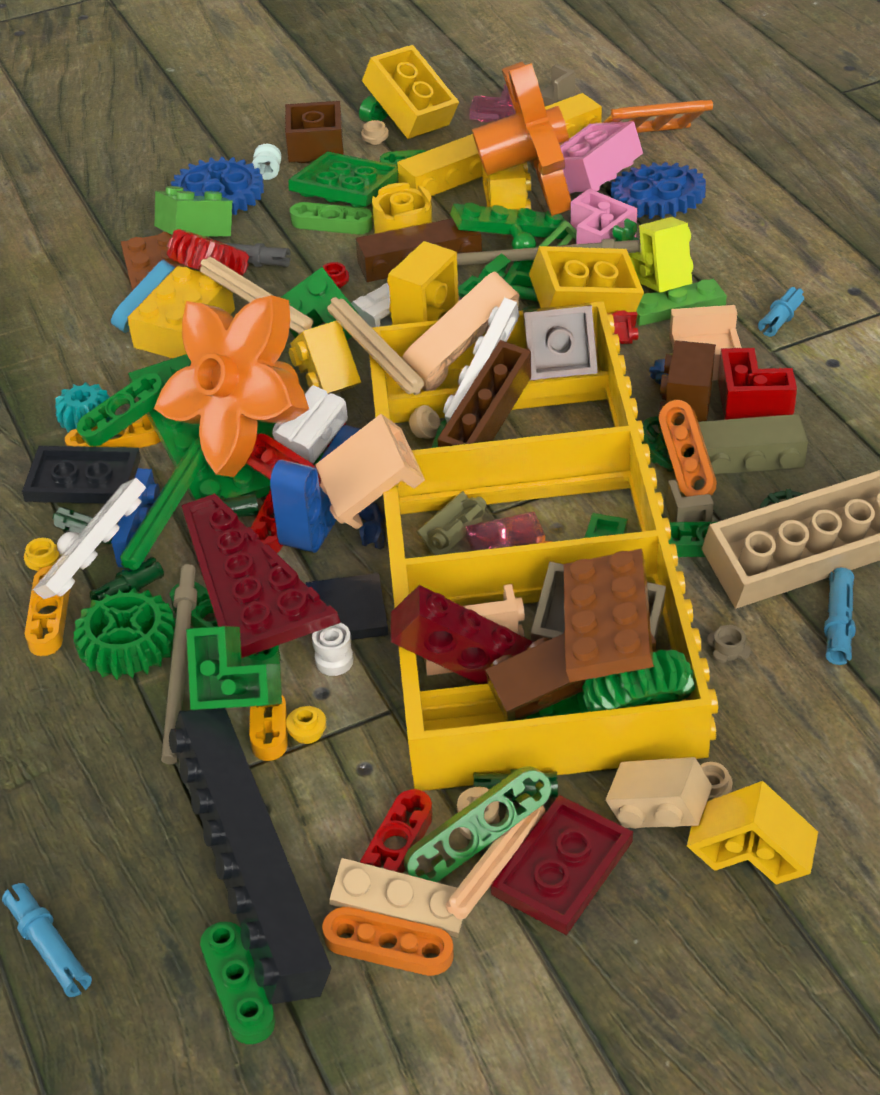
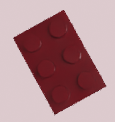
[491,795,633,936]

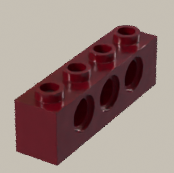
[391,585,535,684]

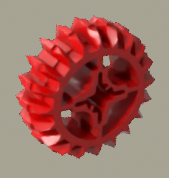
[166,229,249,276]

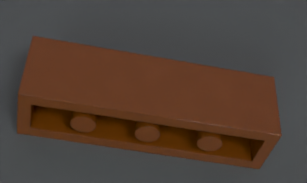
[356,218,482,282]
[437,340,531,447]
[485,631,656,721]

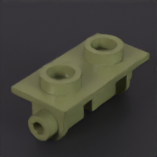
[416,491,487,556]

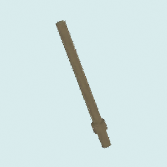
[457,238,641,266]
[161,564,197,764]

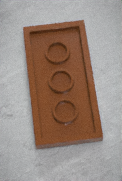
[564,549,654,682]

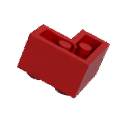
[718,348,797,420]

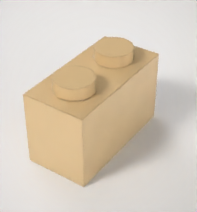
[605,757,712,829]

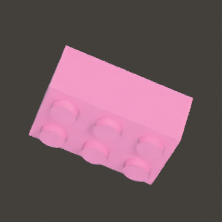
[560,121,643,194]

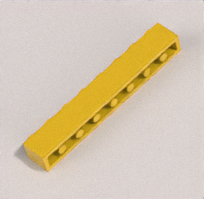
[397,93,602,196]

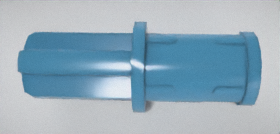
[758,287,804,337]

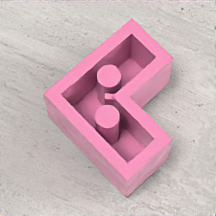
[570,189,637,244]

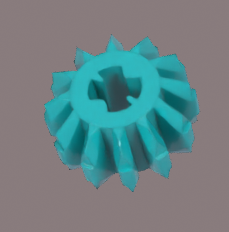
[55,382,111,433]

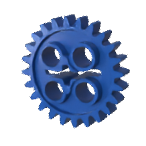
[171,157,264,215]
[611,162,706,219]

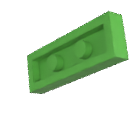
[636,278,727,326]

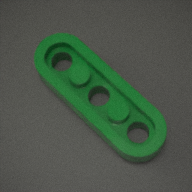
[200,921,276,1044]

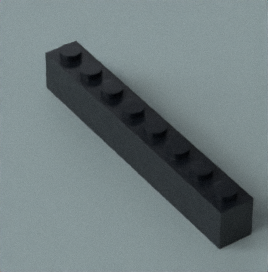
[169,708,332,1005]

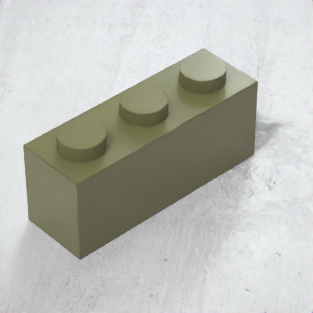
[698,414,808,474]

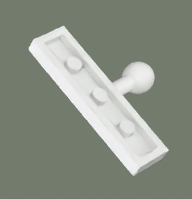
[443,297,520,423]
[33,478,146,599]

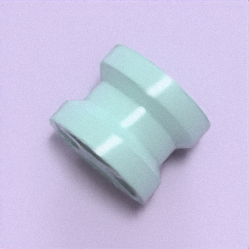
[252,144,282,180]

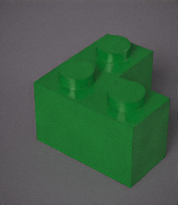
[280,267,358,340]
[186,626,282,710]

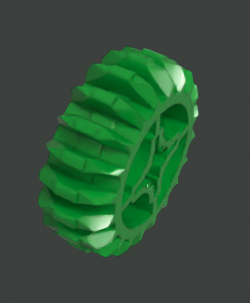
[73,587,176,680]
[582,649,695,712]

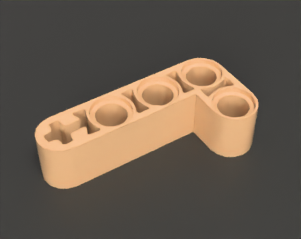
[403,272,520,391]

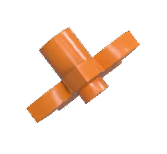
[472,62,571,216]
[154,295,309,477]

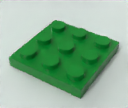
[288,152,398,208]

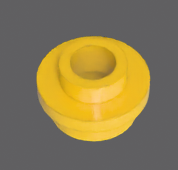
[24,538,61,571]
[286,706,327,744]

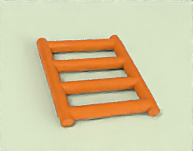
[603,100,713,133]

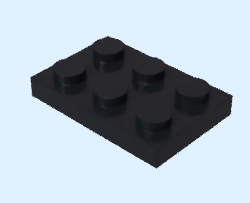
[22,446,141,504]

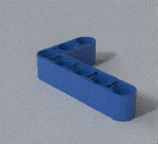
[270,425,362,553]

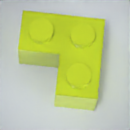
[628,217,693,293]

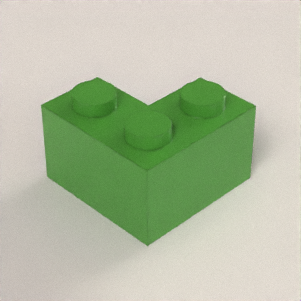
[154,186,233,236]

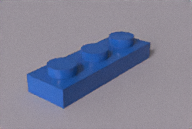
[111,468,160,568]

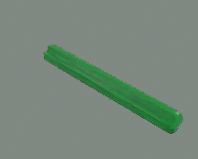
[120,438,206,571]

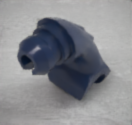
[358,501,386,550]

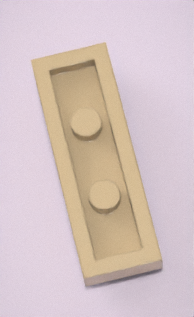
[330,858,463,938]

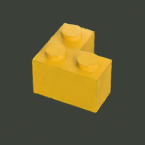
[289,321,361,394]
[687,781,818,885]

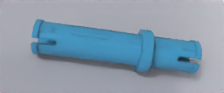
[824,567,856,665]
[2,883,92,997]

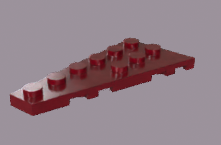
[181,494,341,658]

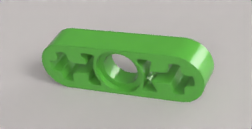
[290,202,373,234]

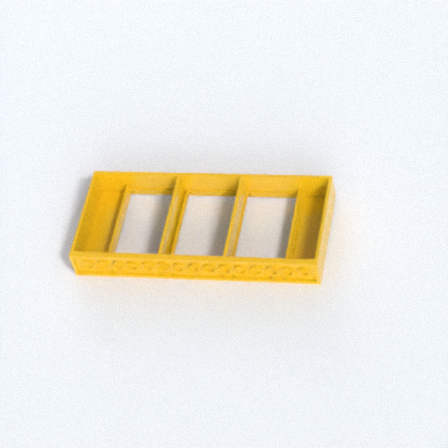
[369,301,718,791]

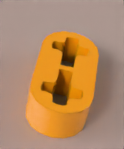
[249,695,288,761]

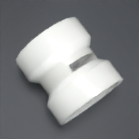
[312,623,354,676]

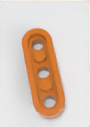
[659,400,717,497]
[322,907,454,976]

